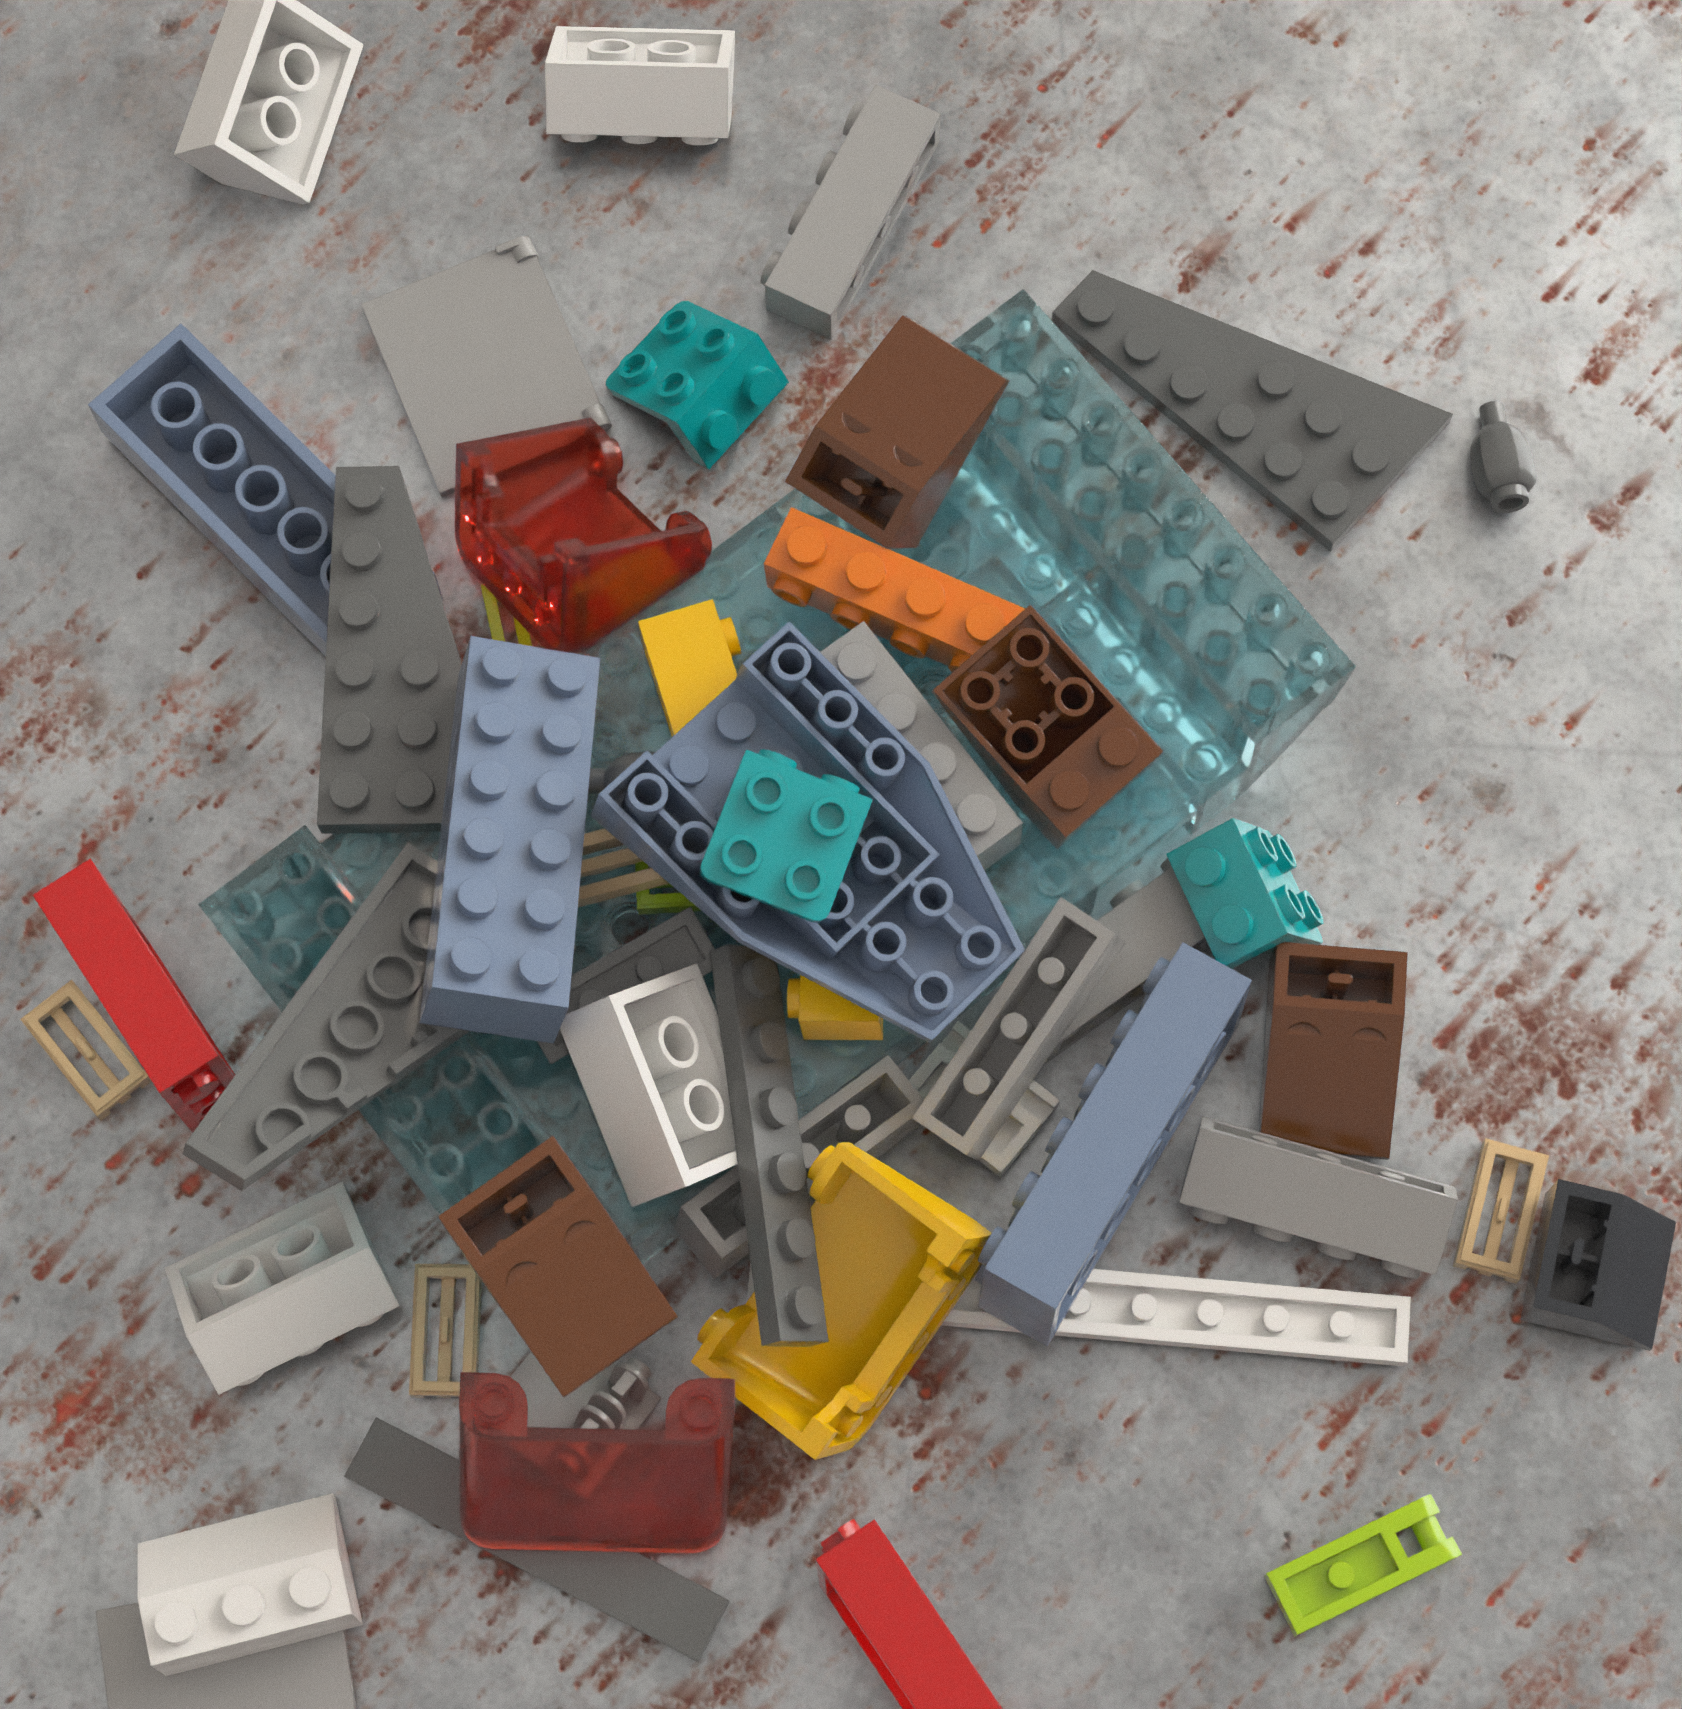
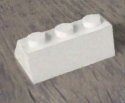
[174,0,363,205]
[545,26,735,145]
[560,963,738,1207]
[165,1181,400,1395]
[138,1493,363,1676]

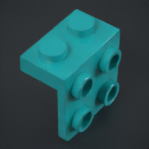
[606,301,789,469]
[700,749,873,923]
[1166,818,1324,969]

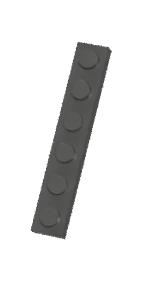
[710,944,829,1347]

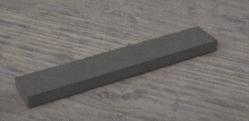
[344,1417,730,1663]

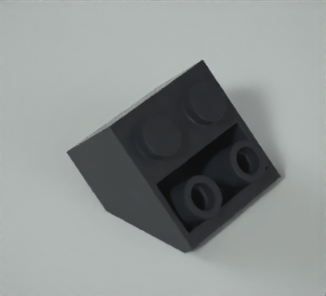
[1520,1179,1676,1351]

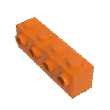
[764,507,1025,672]

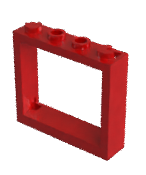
[32,859,235,1133]
[815,1519,1003,1709]

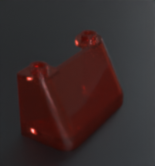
[454,417,712,654]
[459,1372,735,1554]

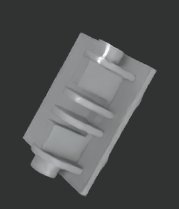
[478,1352,662,1496]

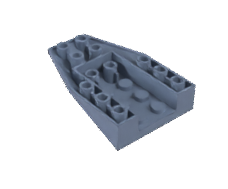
[591,621,1025,1043]

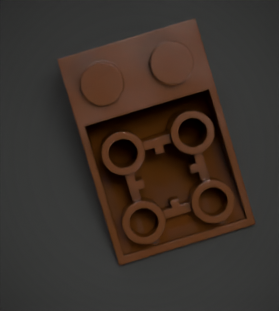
[785,315,1010,549]
[932,604,1164,850]
[1259,942,1408,1160]
[438,1136,678,1398]

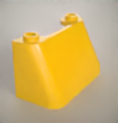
[691,1142,992,1460]

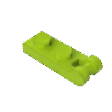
[1264,1494,1462,1637]

